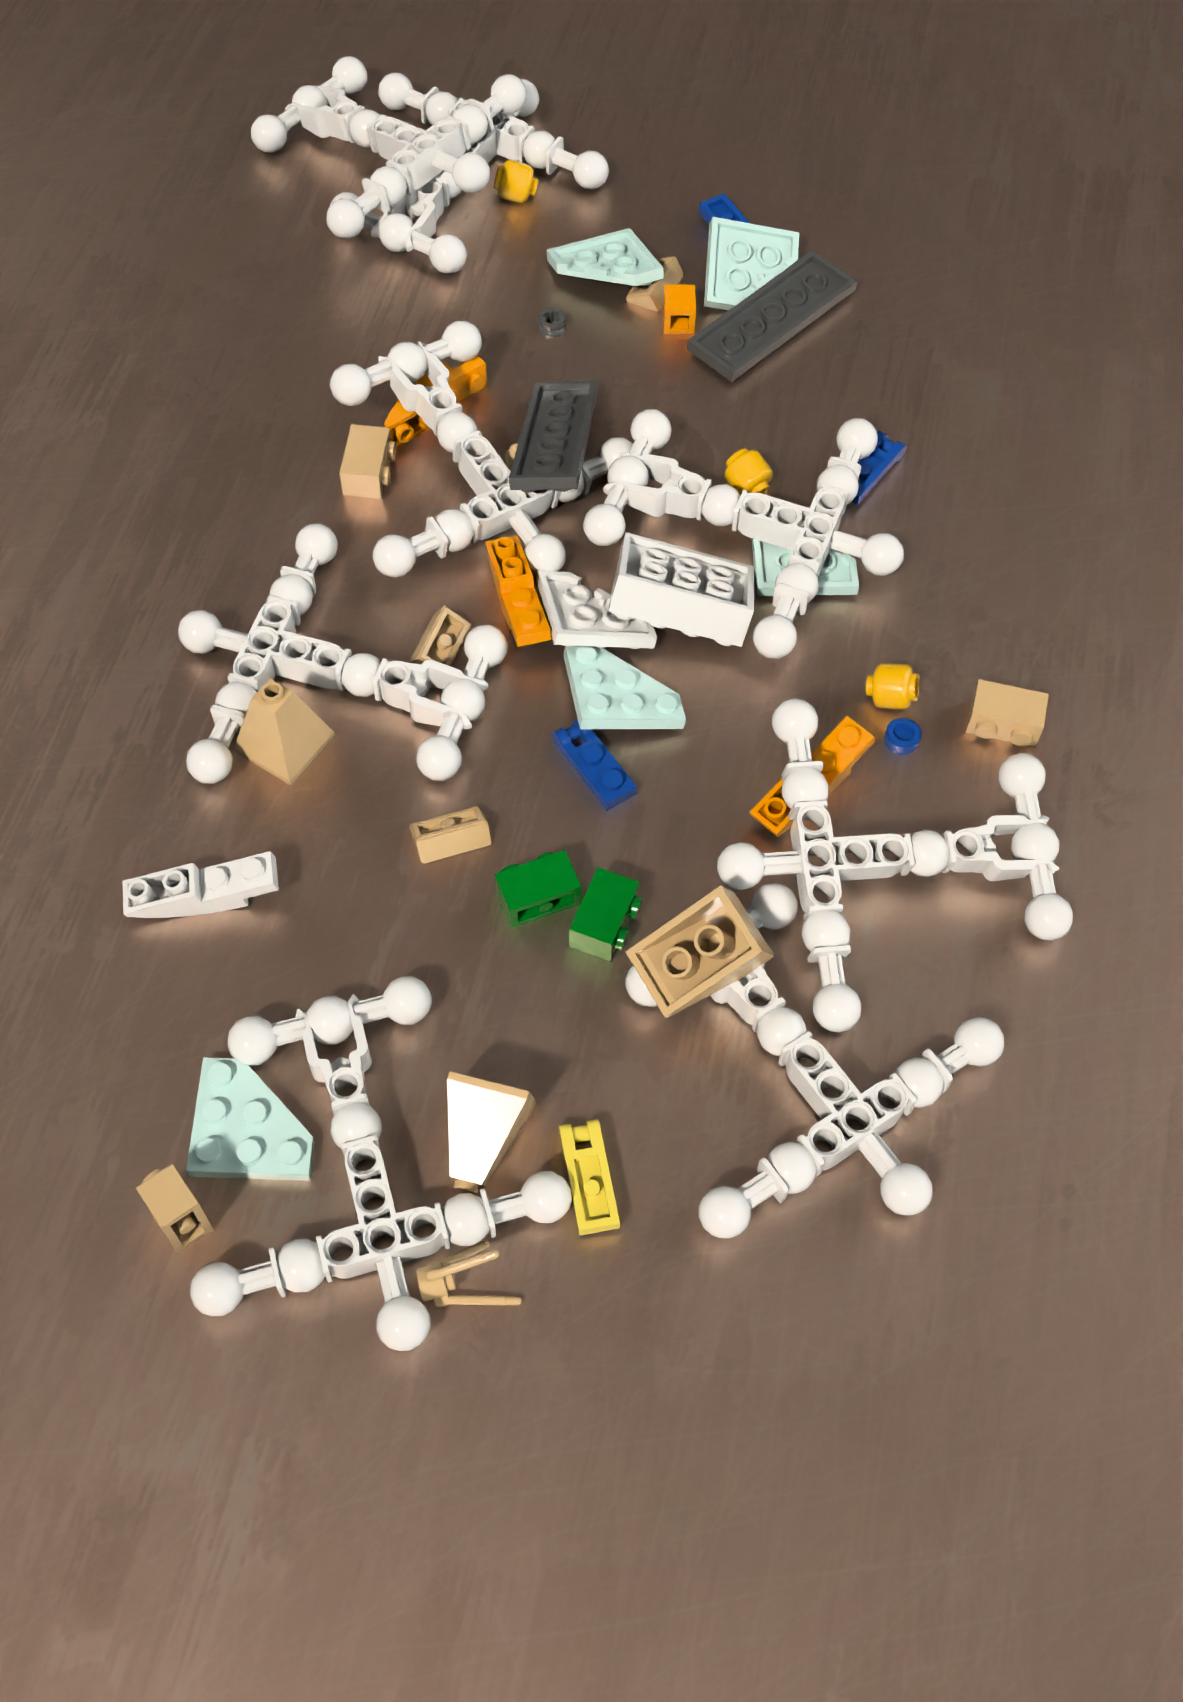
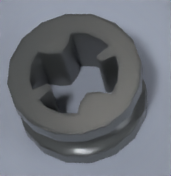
[538,308,566,338]

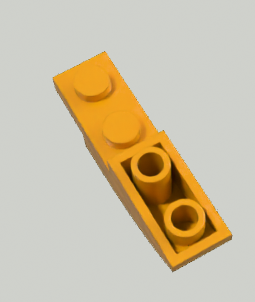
[384,356,487,447]
[485,535,551,647]
[750,716,875,837]

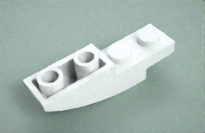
[122,851,279,918]

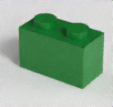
[494,850,581,929]
[569,867,643,962]

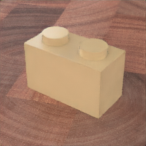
[339,424,397,499]
[965,679,1049,748]
[135,1164,214,1254]

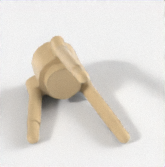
[416,1241,522,1308]

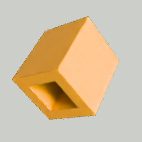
[663,284,696,334]

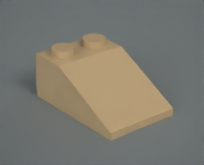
[625,885,775,1018]

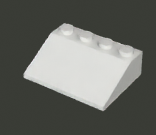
[608,532,754,647]

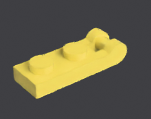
[558,1119,620,1236]

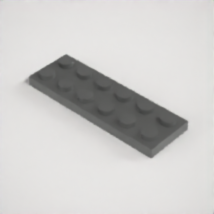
[687,250,857,382]
[509,381,598,493]

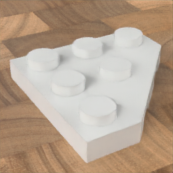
[535,570,657,649]

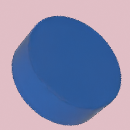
[884,718,922,755]

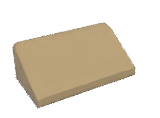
[626,256,684,312]
[409,605,472,666]
[409,806,492,864]

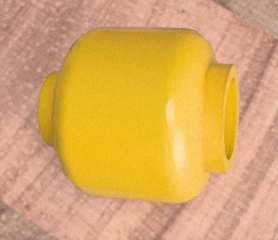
[493,160,538,204]
[724,448,773,495]
[866,663,919,709]

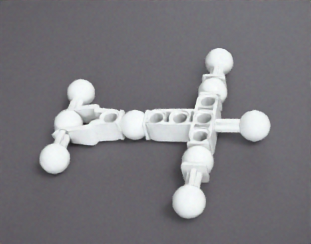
[251,56,527,239]
[330,72,609,274]
[330,321,633,578]
[583,409,904,659]
[178,524,508,784]
[717,698,1073,1033]
[625,882,1004,1239]
[190,976,572,1351]

